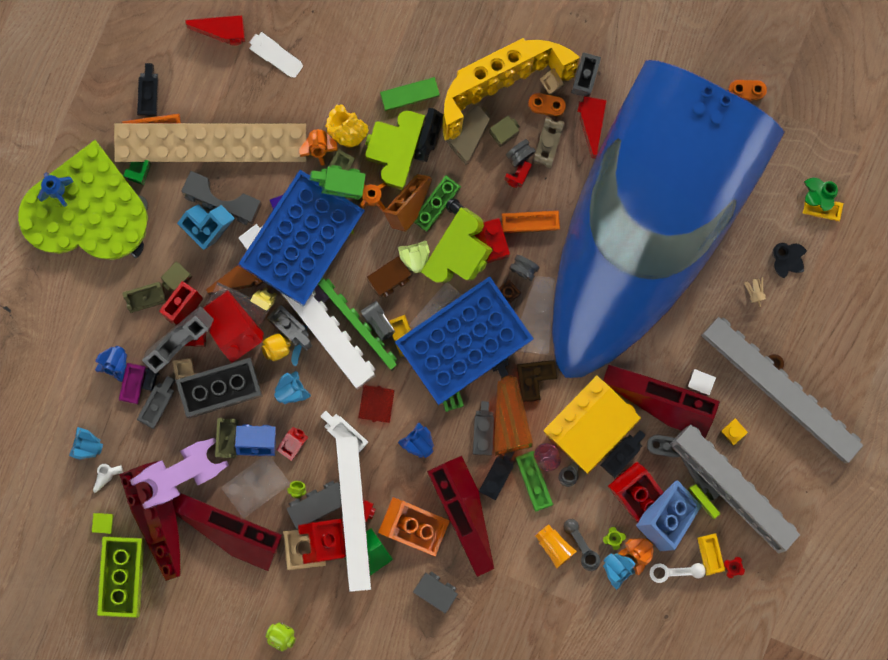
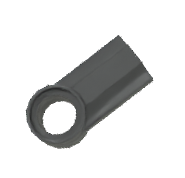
[360,301,395,341]

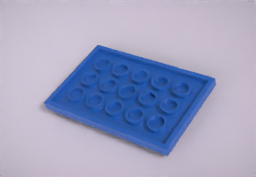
[238,170,365,307]
[395,276,534,405]

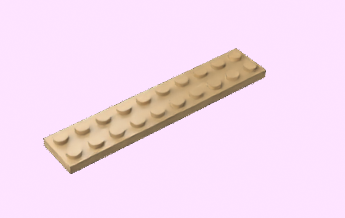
[114,123,306,162]

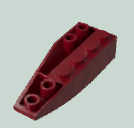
[603,365,720,439]
[427,455,494,577]
[119,460,180,581]
[172,492,283,571]

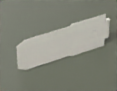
[249,32,303,78]

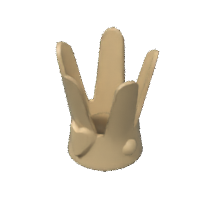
[744,277,766,307]

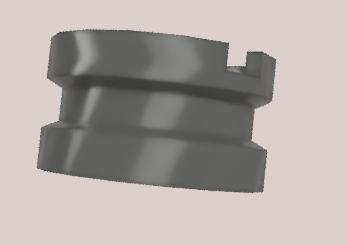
[506,139,536,167]
[509,255,540,281]

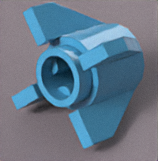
[274,371,311,404]
[69,427,103,459]
[603,553,635,590]

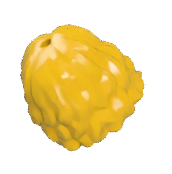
[325,104,369,147]

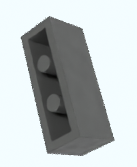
[287,481,342,530]

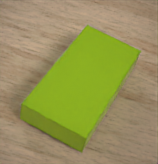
[688,484,720,519]

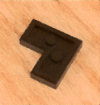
[517,360,557,403]

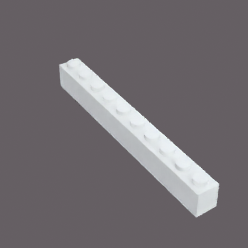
[239,224,376,389]

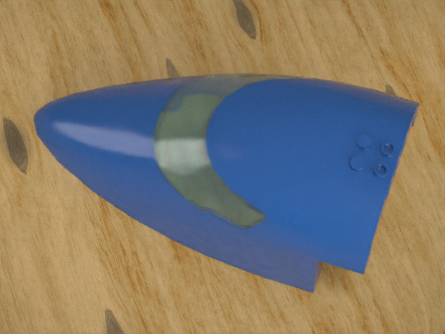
[552,60,785,378]

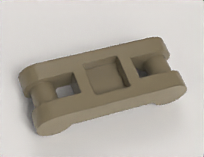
[533,117,564,169]

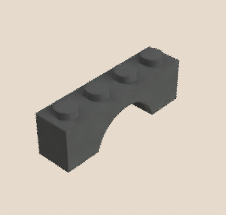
[181,171,262,225]
[142,306,214,374]

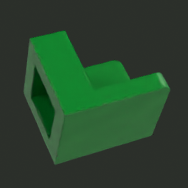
[123,160,151,185]

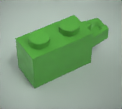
[309,165,365,200]

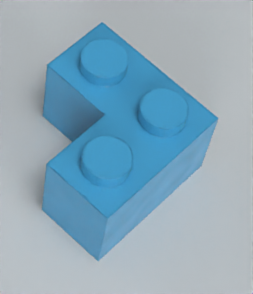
[177,204,235,250]

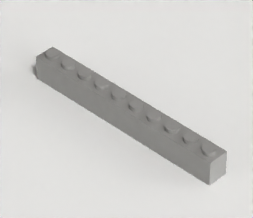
[701,317,864,463]

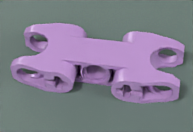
[130,437,229,509]

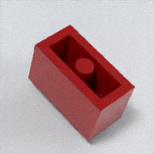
[159,281,204,326]

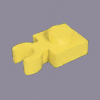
[250,288,277,311]

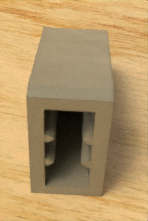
[442,105,490,165]

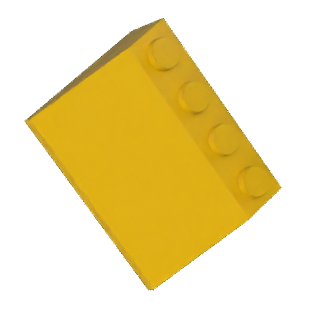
[543,375,641,474]

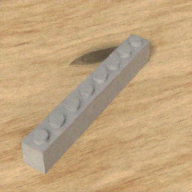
[670,425,800,554]

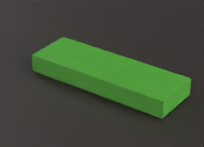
[380,77,440,111]
[515,451,553,512]

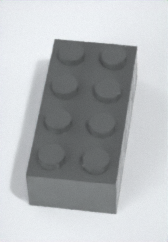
[176,358,263,419]

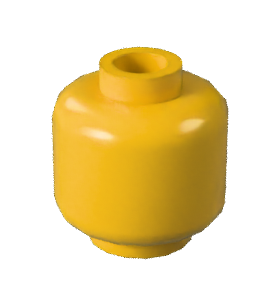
[261,333,291,361]

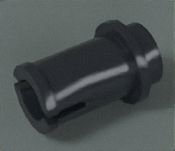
[446,199,465,215]
[142,367,160,391]

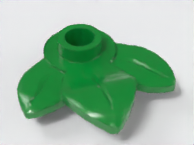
[804,178,838,212]

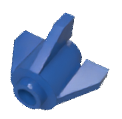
[38,172,74,207]
[95,346,128,382]
[398,422,434,458]

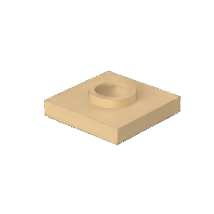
[283,530,326,570]

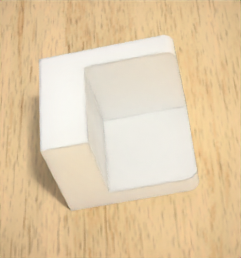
[688,369,716,396]

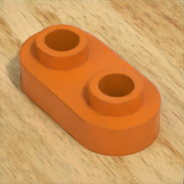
[728,80,767,101]
[528,93,566,117]

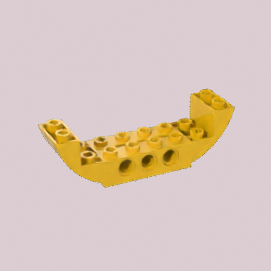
[442,38,580,141]

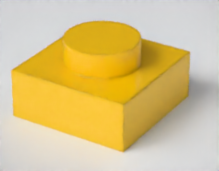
[720,418,748,445]

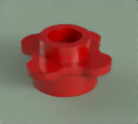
[724,557,745,578]

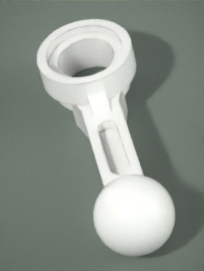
[650,563,706,583]

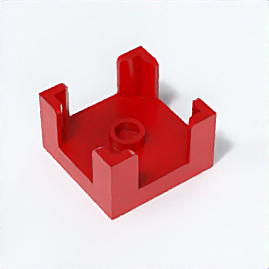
[298,518,346,564]

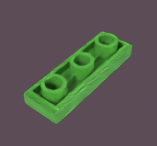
[414,175,461,232]

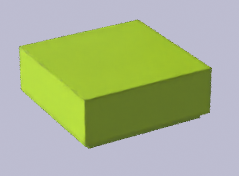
[92,513,114,534]

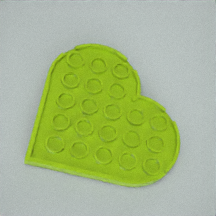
[18,140,148,260]

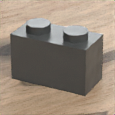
[571,52,601,97]
[413,572,458,614]

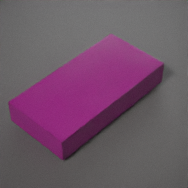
[119,363,147,405]

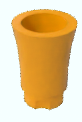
[535,525,577,569]

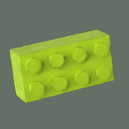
[97,537,145,617]

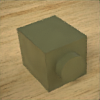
[489,116,520,147]
[160,261,192,292]

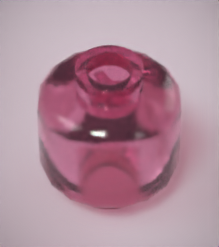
[534,443,561,472]

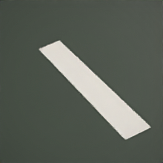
[336,436,371,592]

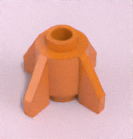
[299,129,338,166]
[359,183,387,211]
[618,538,654,575]

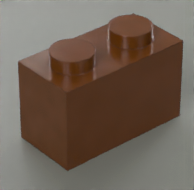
[367,256,411,298]

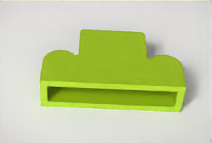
[365,111,425,190]
[421,207,492,283]

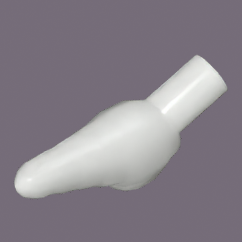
[93,464,123,493]

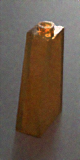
[494,376,533,456]

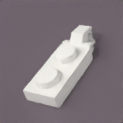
[320,411,369,452]

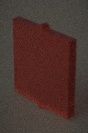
[358,385,395,423]

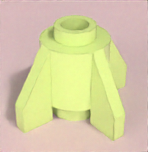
[398,241,430,273]

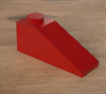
[185,15,246,46]
[577,96,607,159]

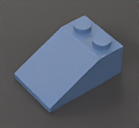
[636,480,702,551]

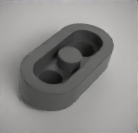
[647,435,680,458]

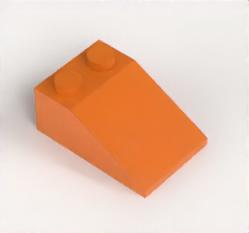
[378,497,450,556]

